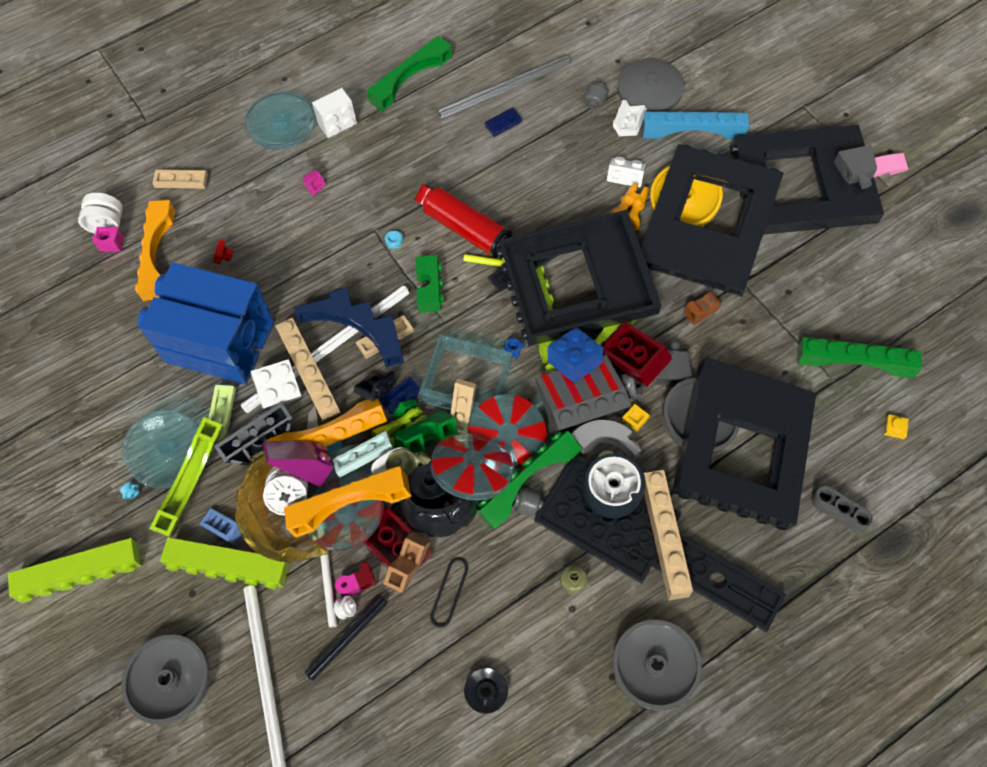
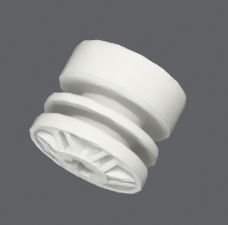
[263,467,309,515]

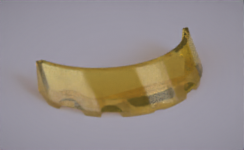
[235,455,329,562]

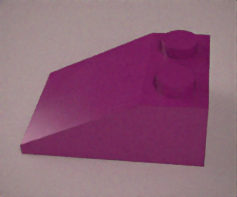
[263,441,333,487]

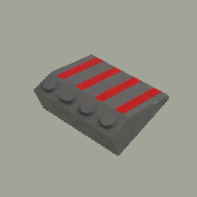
[535,355,631,433]

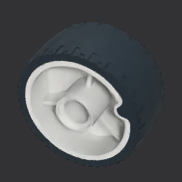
[583,453,645,519]

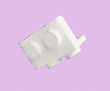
[613,100,647,136]
[607,157,646,187]

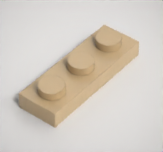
[152,170,208,189]
[356,315,414,359]
[451,379,476,435]

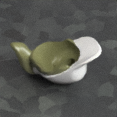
[371,447,431,476]

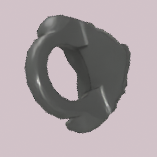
[618,372,645,400]

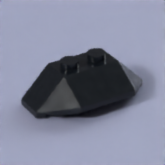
[214,402,292,467]

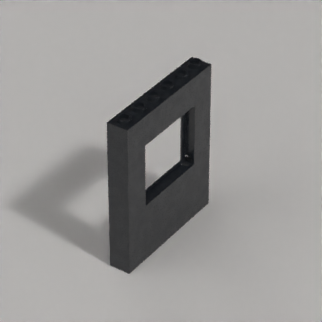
[730,125,884,235]
[641,144,784,297]
[496,210,662,347]
[672,357,817,531]

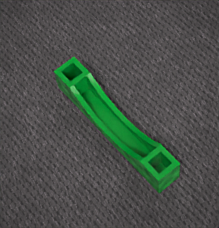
[366,36,453,112]
[797,337,922,378]
[477,430,582,529]

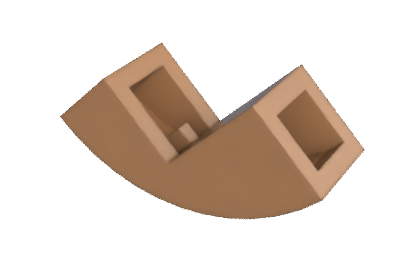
[383,532,431,593]

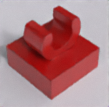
[213,240,233,265]

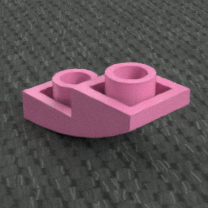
[874,153,908,177]

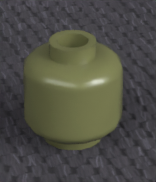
[560,565,588,595]

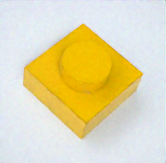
[622,404,650,432]
[884,414,909,439]

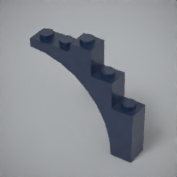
[294,288,404,368]

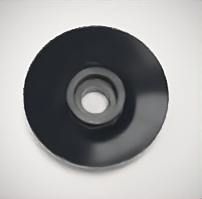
[409,463,451,499]
[464,668,508,714]

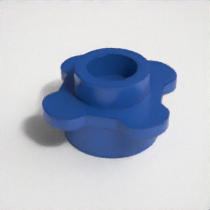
[502,338,524,358]

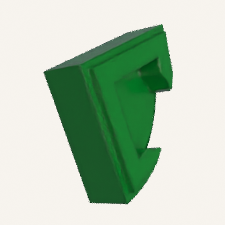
[392,399,418,419]

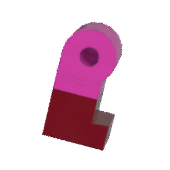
[335,561,377,597]

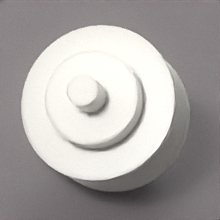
[334,596,356,619]

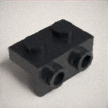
[353,371,396,402]

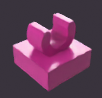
[302,170,326,195]

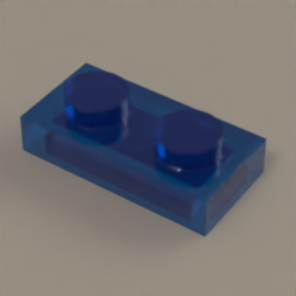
[485,107,522,137]
[380,377,422,415]

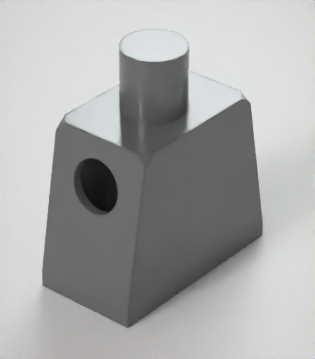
[834,145,877,189]
[653,342,692,387]

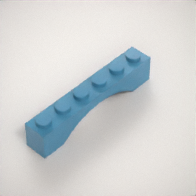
[643,112,749,140]

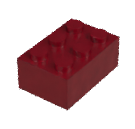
[602,322,672,387]
[362,507,432,569]

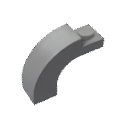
[571,420,641,461]

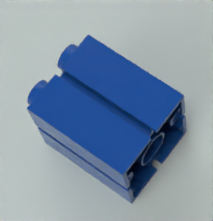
[138,262,275,385]

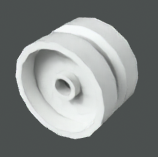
[78,193,123,234]

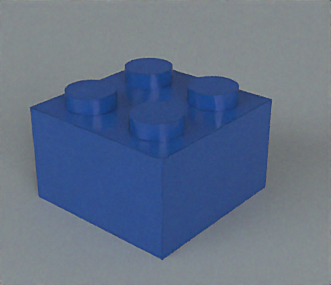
[548,327,603,383]

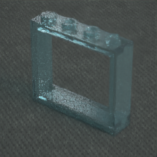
[418,335,513,421]

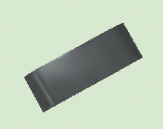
[812,486,873,533]

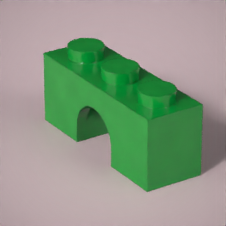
[415,255,444,313]
[393,411,458,453]

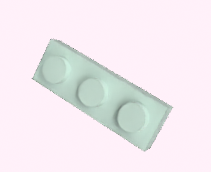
[332,431,394,477]

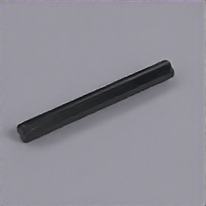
[305,596,387,681]

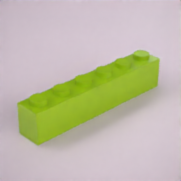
[8,538,142,603]
[160,538,290,590]

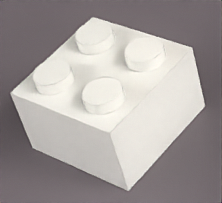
[312,88,357,138]
[251,359,301,410]

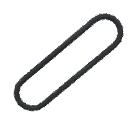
[430,558,468,628]

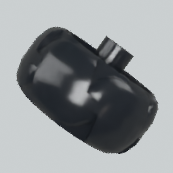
[400,465,479,537]

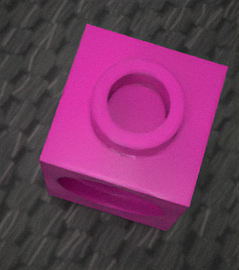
[93,227,124,252]

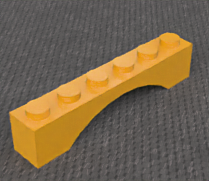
[135,200,175,301]
[266,398,387,447]
[284,466,412,538]

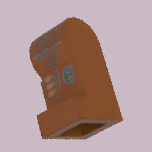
[684,292,722,325]

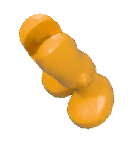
[609,182,649,232]

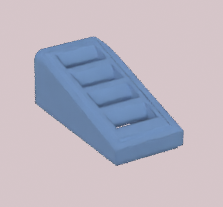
[199,508,246,545]

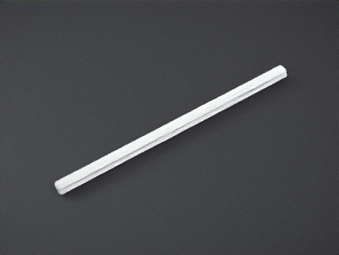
[241,285,409,413]
[243,585,286,767]

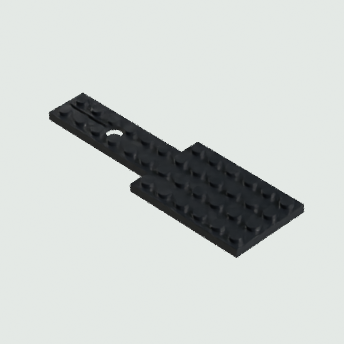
[534,455,786,632]

